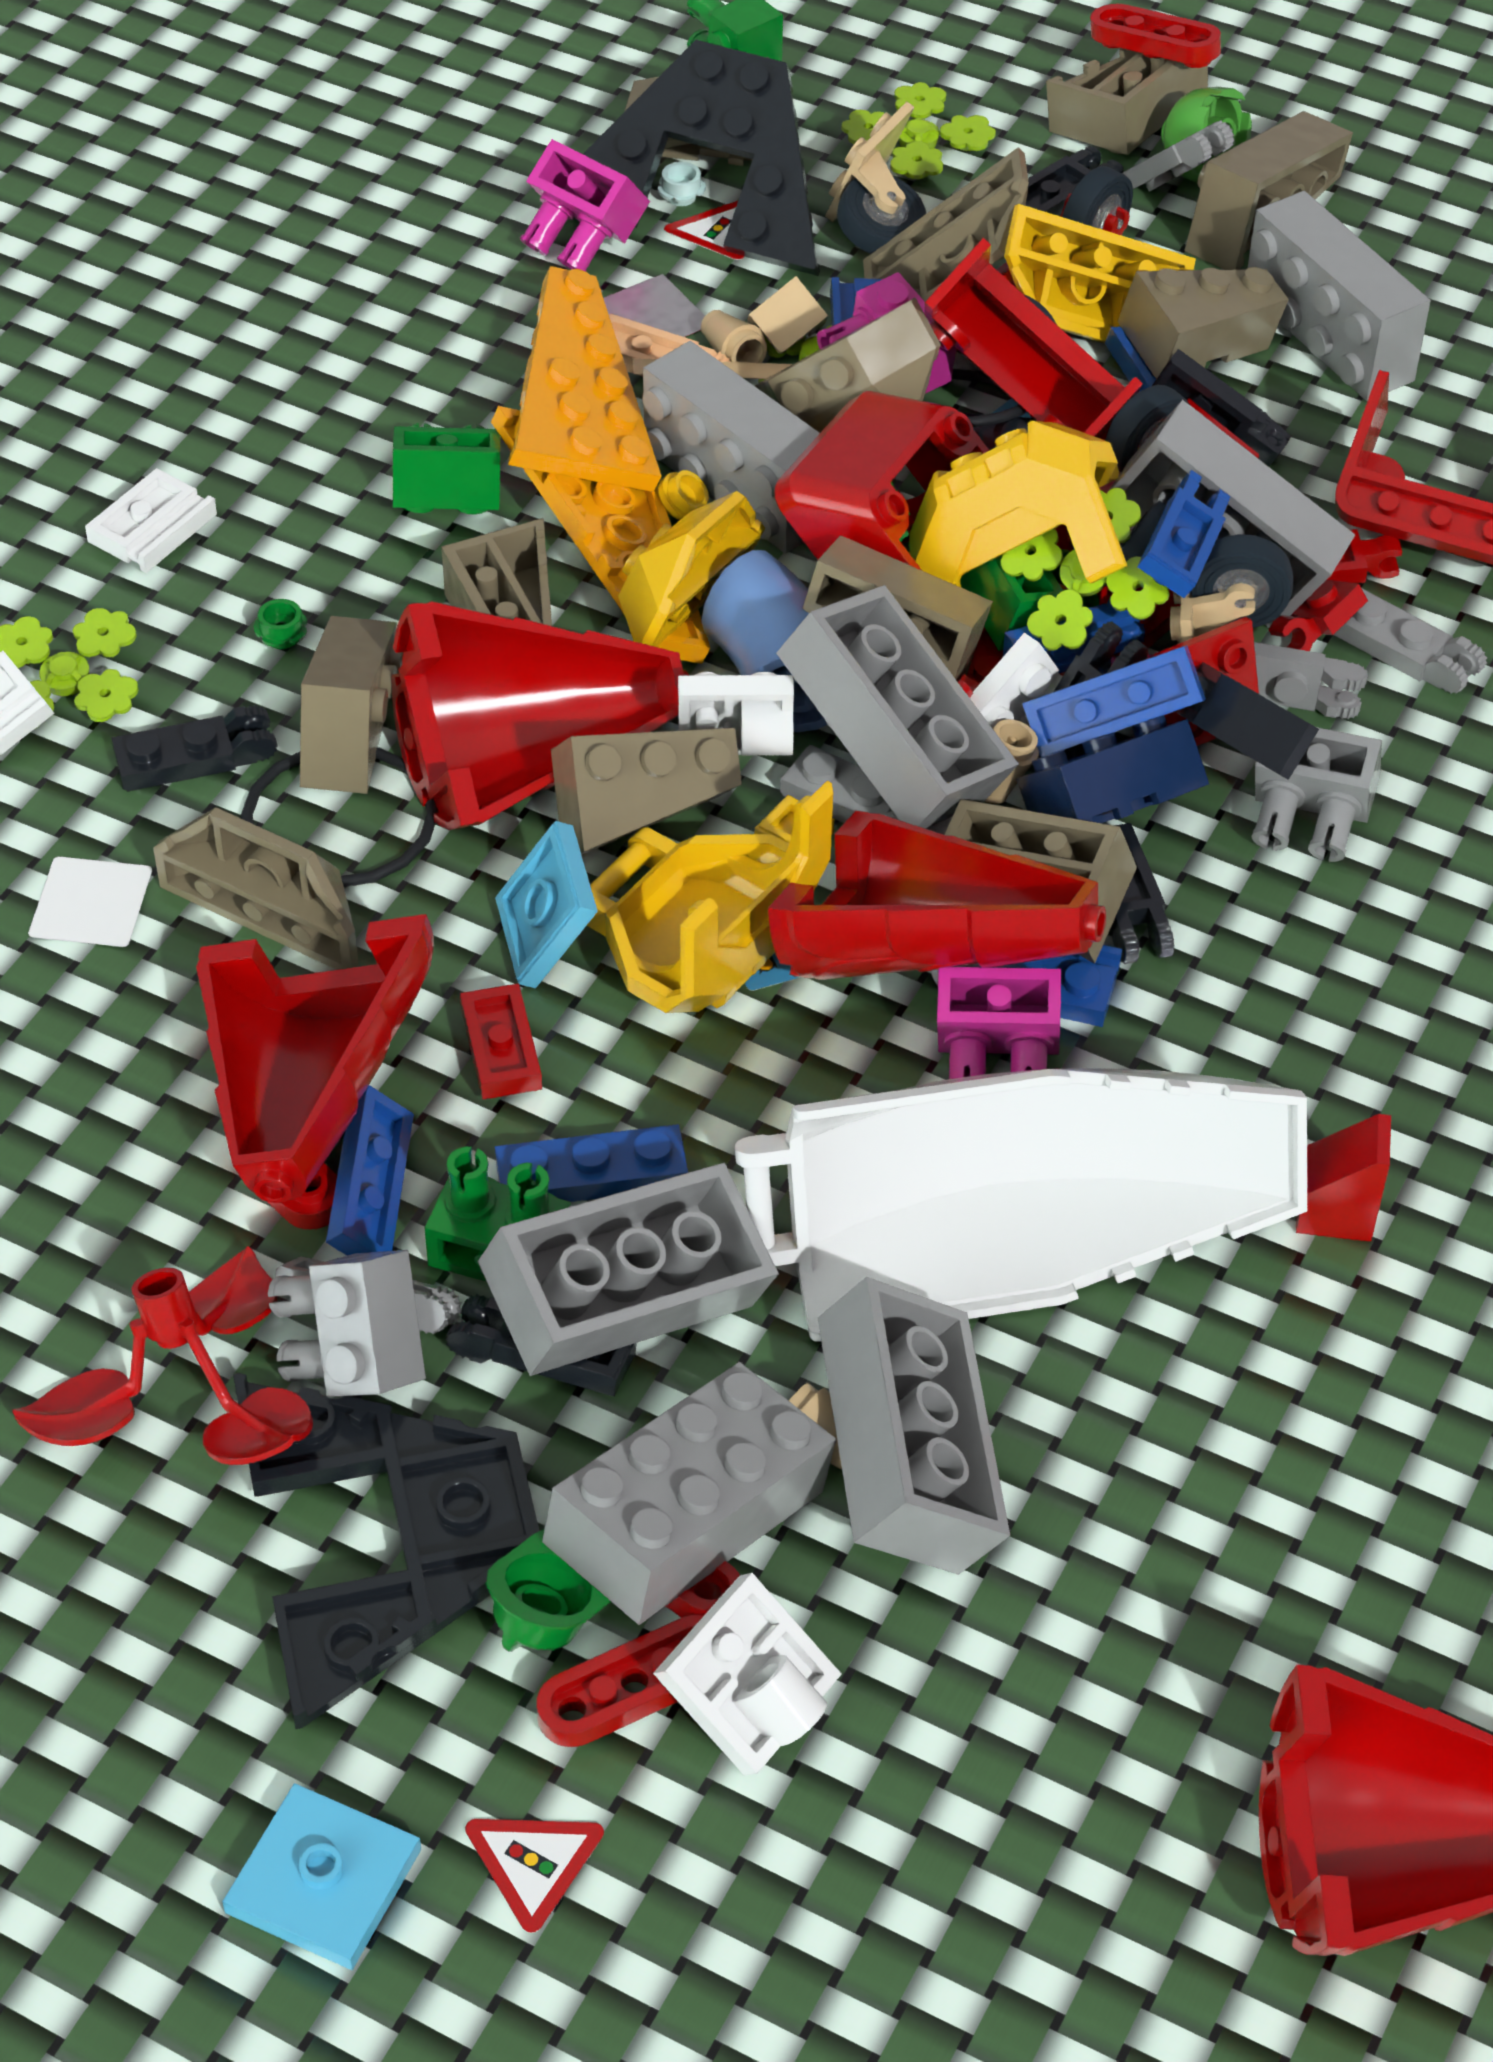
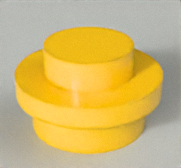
[658,470,709,520]

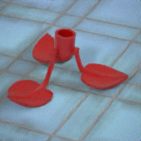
[12,1246,313,1465]

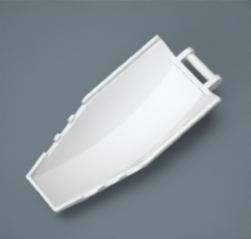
[735,1068,1307,1342]

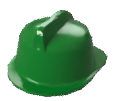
[486,1529,611,1652]

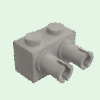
[1252,727,1382,862]
[268,1250,426,1397]

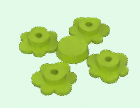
[841,82,996,179]
[1001,488,1169,651]
[0,608,139,729]

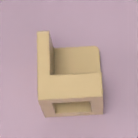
[747,276,828,354]

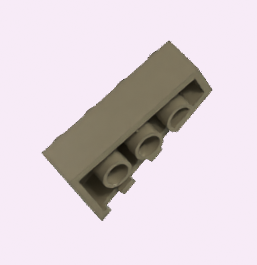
[1185,111,1353,270]

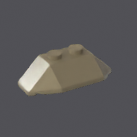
[863,147,1029,301]
[754,297,941,433]
[153,807,359,970]

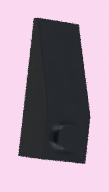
[1174,662,1319,780]

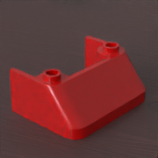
[924,238,1143,438]
[1335,370,1493,565]
[775,391,989,570]

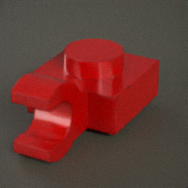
[1327,529,1402,583]
[1269,580,1368,651]

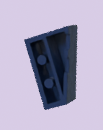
[1016,715,1209,823]

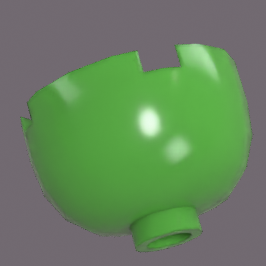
[1161,86,1252,183]

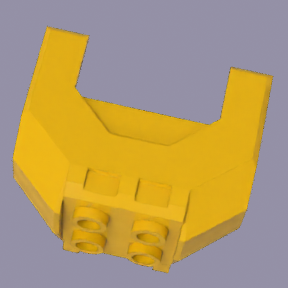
[909,421,1128,587]
[586,781,833,1013]

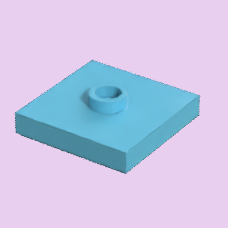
[495,821,598,989]
[222,1783,421,1970]

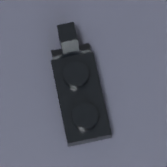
[1152,349,1291,466]

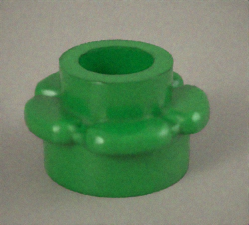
[253,599,308,649]

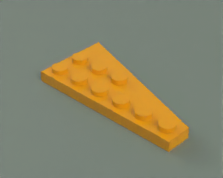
[508,266,662,492]
[491,406,710,664]

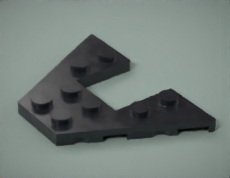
[583,40,820,276]
[233,1373,539,1729]

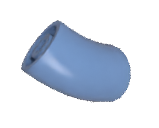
[701,550,828,732]

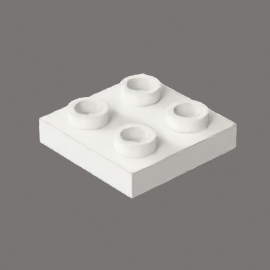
[678,672,794,756]
[653,1573,842,1776]

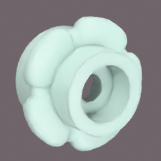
[658,162,706,206]

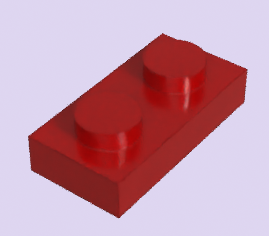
[460,983,542,1100]

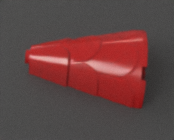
[391,601,689,830]
[768,811,1106,980]
[196,914,434,1203]
[1259,1665,1493,1956]

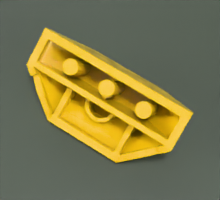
[1004,204,1196,343]
[618,491,766,647]

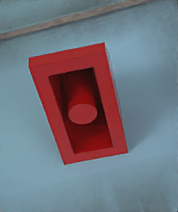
[1296,1114,1391,1242]

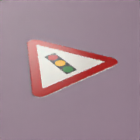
[664,201,745,260]
[465,1819,604,1933]

